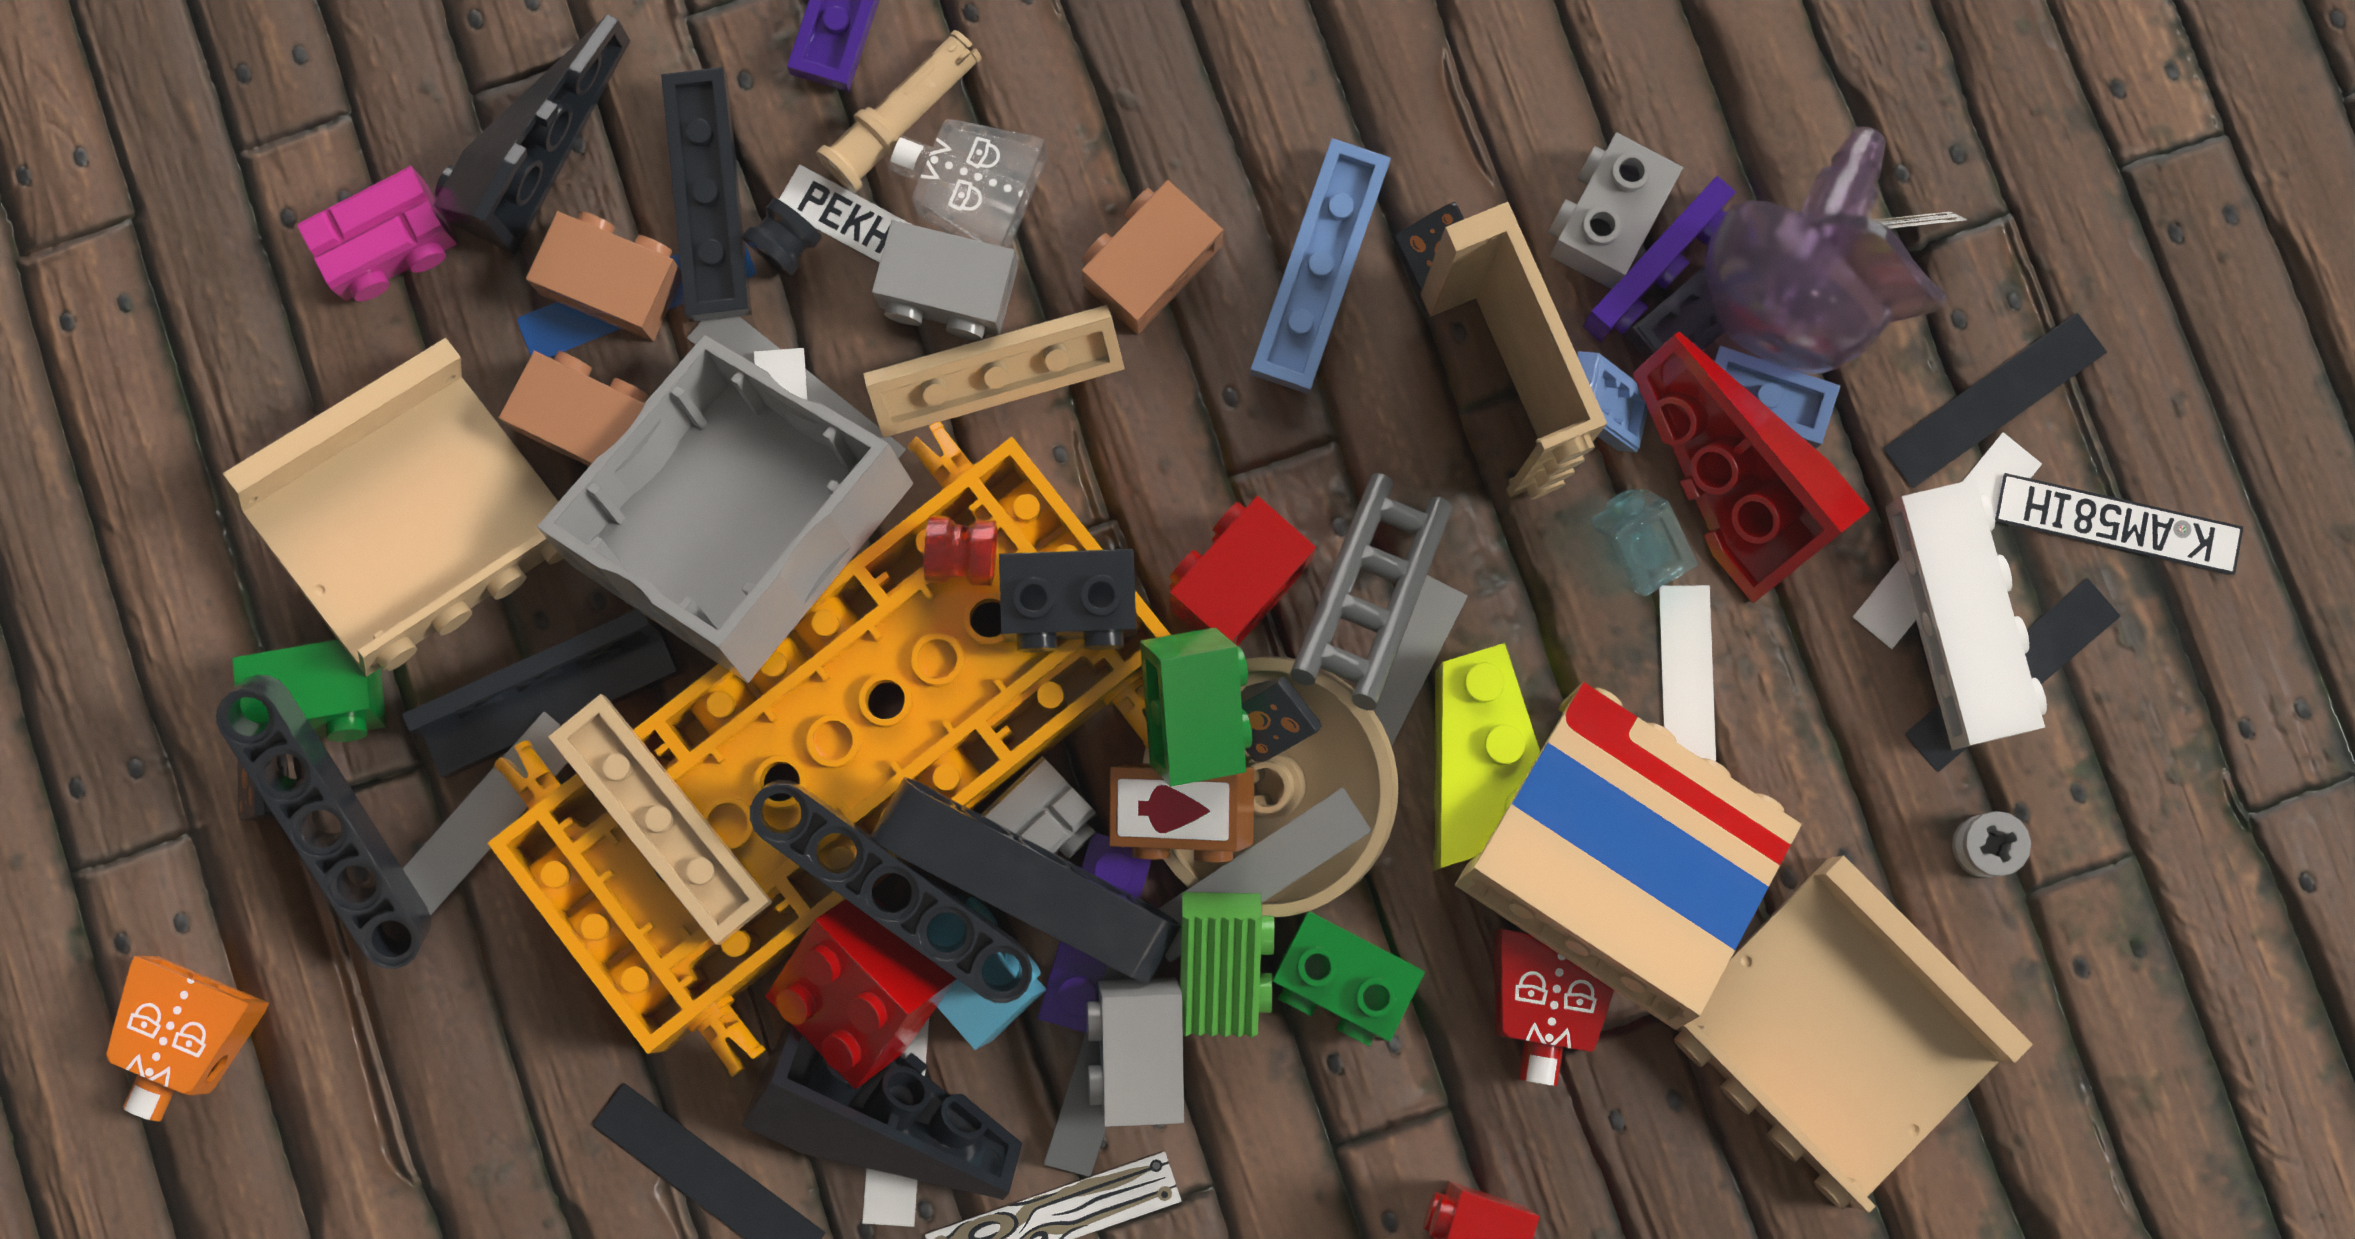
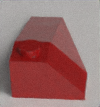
[1632,331,1871,604]

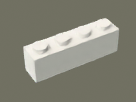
[1885,479,2047,750]

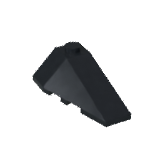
[433,14,630,255]
[742,1021,1022,1200]

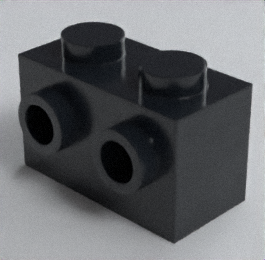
[999,549,1137,652]

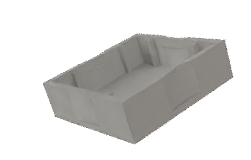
[537,335,913,683]

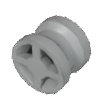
[1952,811,2031,878]

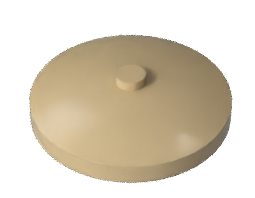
[1143,656,1398,917]

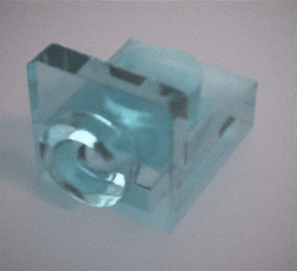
[1592,489,1698,597]

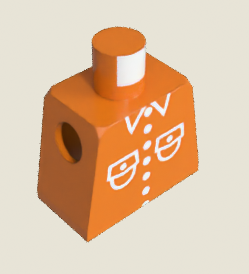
[106,956,269,1122]

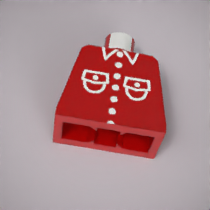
[1494,929,1614,1086]

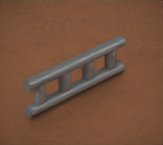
[1290,473,1452,710]

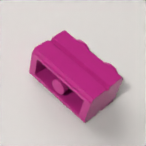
[298,166,457,302]

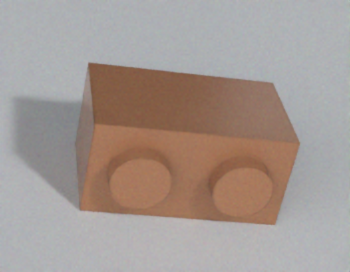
[1082,180,1224,335]
[526,211,682,342]
[499,350,649,467]

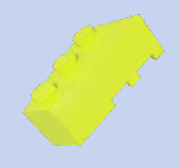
[1433,643,1540,871]

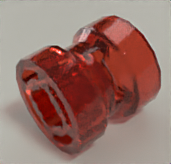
[924,515,997,587]

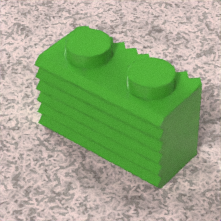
[1180,892,1274,1038]

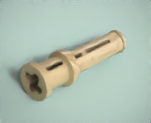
[816,30,982,193]

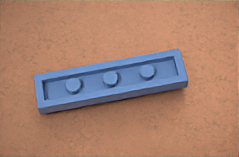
[1250,138,1391,395]

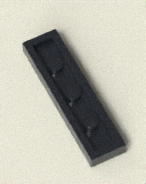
[661,67,752,322]

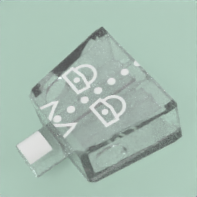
[889,119,1047,249]

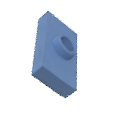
[1577,351,1648,452]

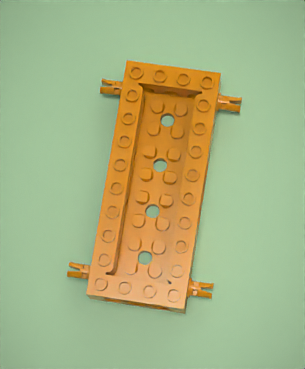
[487,421,1171,1077]

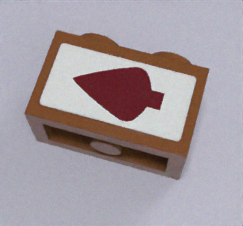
[1110,762,1254,862]

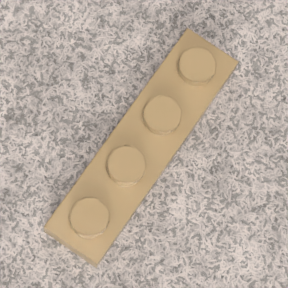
[863,305,1125,438]
[548,694,772,945]

